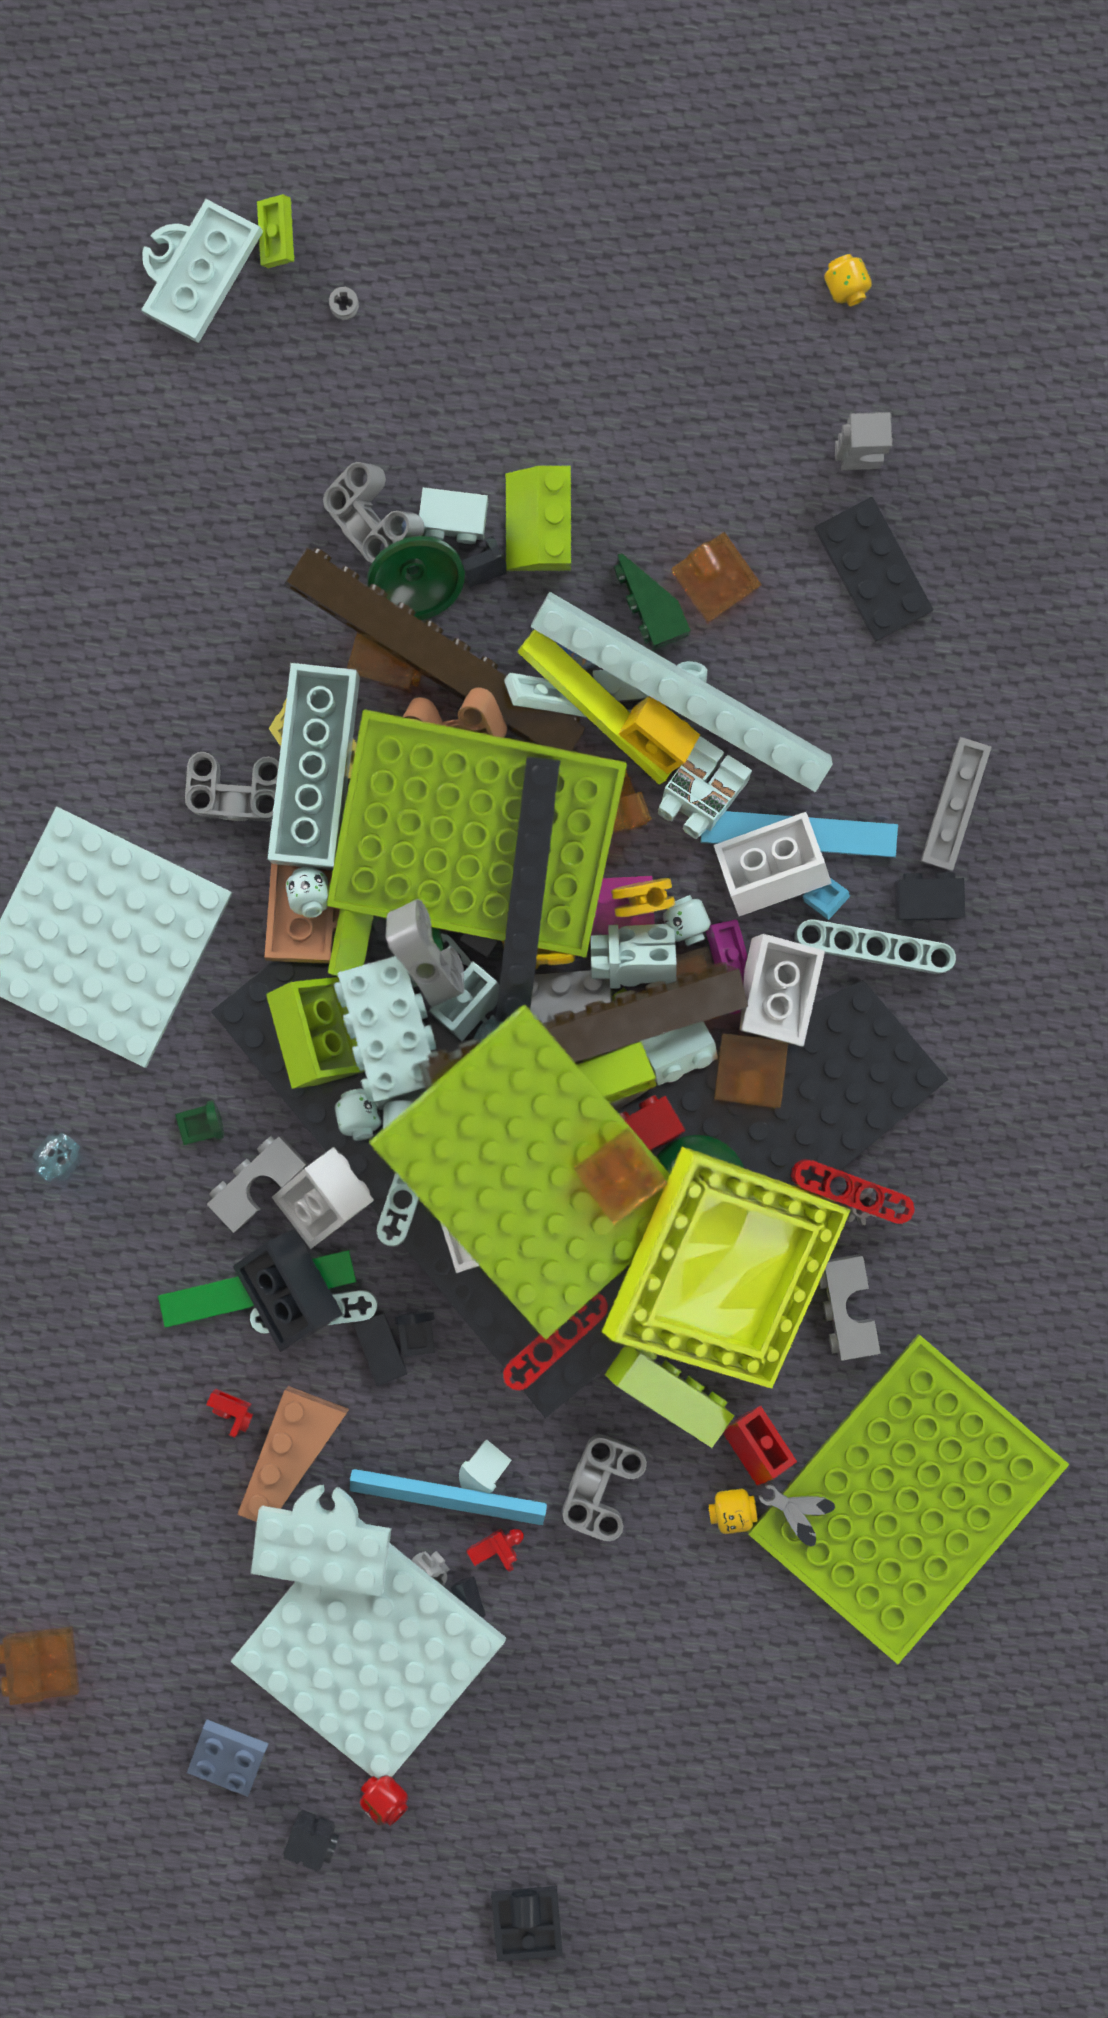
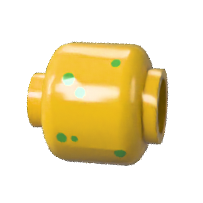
[824,254,872,306]

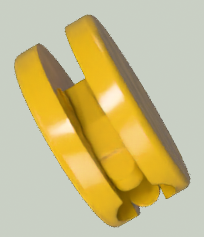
[611,878,675,917]

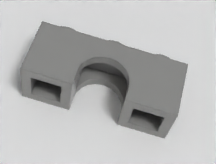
[835,412,892,470]
[207,1136,308,1233]
[819,1254,881,1361]

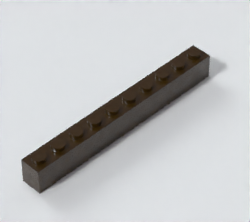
[284,547,586,751]
[418,962,748,1091]

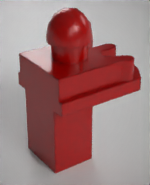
[466,1528,524,1572]

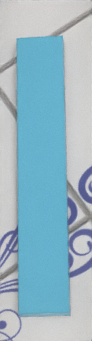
[700,811,898,858]
[349,1469,547,1525]

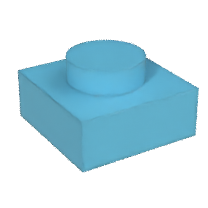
[803,878,850,920]

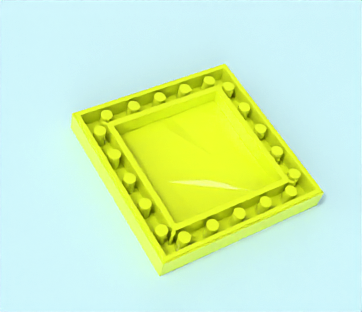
[602,1147,851,1389]

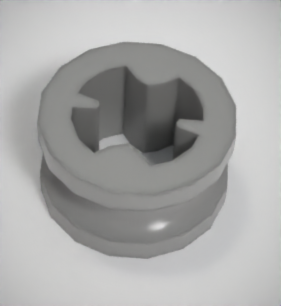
[329,287,359,320]

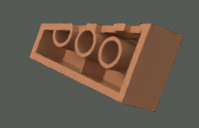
[237,1386,349,1522]

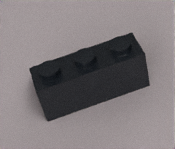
[233,1229,343,1352]

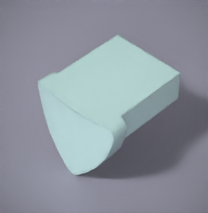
[459,1439,512,1493]

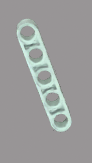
[795,920,956,974]

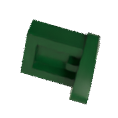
[175,1100,224,1145]

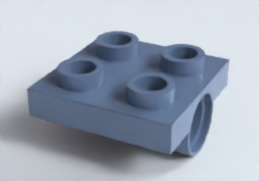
[187,1720,268,1797]

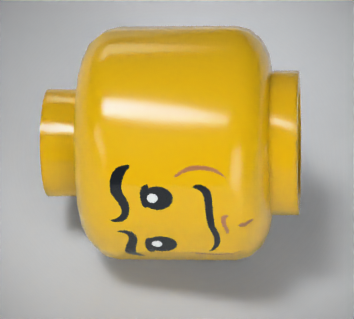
[709,1489,758,1534]

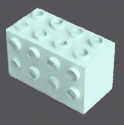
[334,957,437,1110]

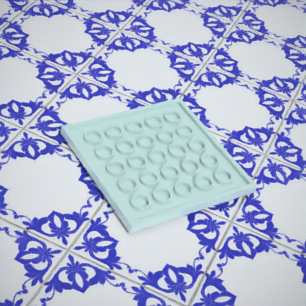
[0,806,233,1068]
[231,1519,506,1779]

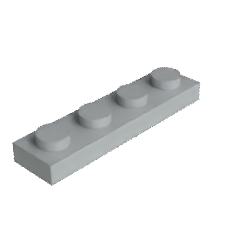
[920,737,992,872]

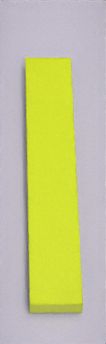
[517,629,671,785]

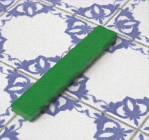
[158,1250,357,1328]

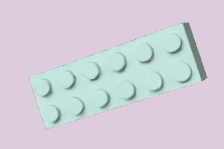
[268,663,360,871]

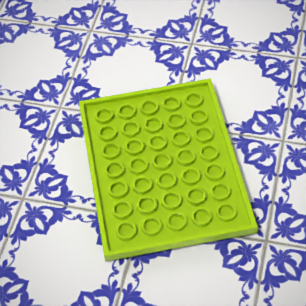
[326,710,627,957]
[370,1005,670,1340]
[747,1334,1069,1664]

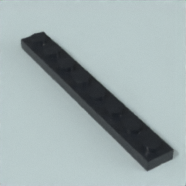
[496,756,560,1022]

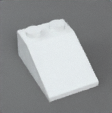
[740,934,825,1047]
[272,1147,374,1249]

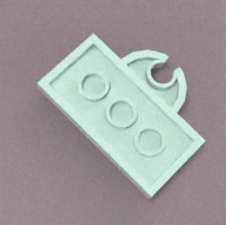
[141,199,263,343]
[251,1485,391,1597]

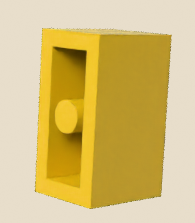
[618,696,700,774]

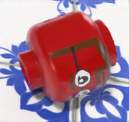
[359,1775,409,1826]

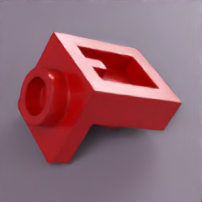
[206,1389,253,1438]

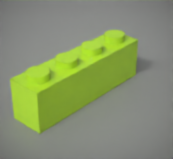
[577,1042,656,1104]
[604,1345,734,1448]

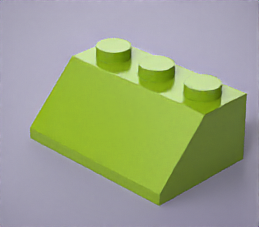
[506,466,571,571]
[266,977,365,1089]

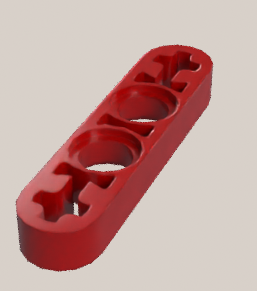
[791,1159,915,1224]
[503,1293,608,1390]

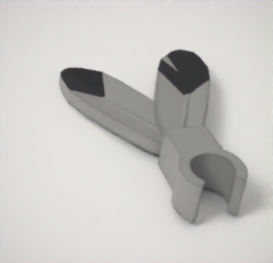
[758,1483,835,1546]

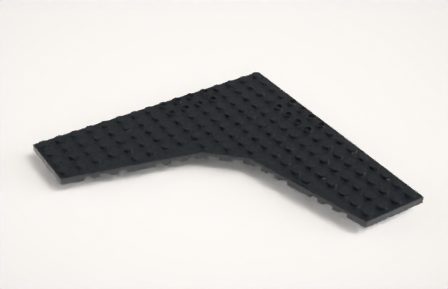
[211,961,949,1419]

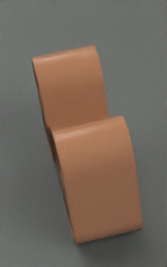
[403,688,507,738]

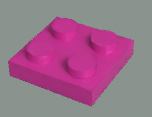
[590,876,655,945]

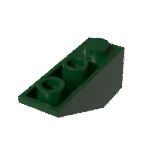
[613,553,690,650]

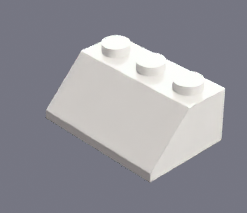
[714,812,832,916]

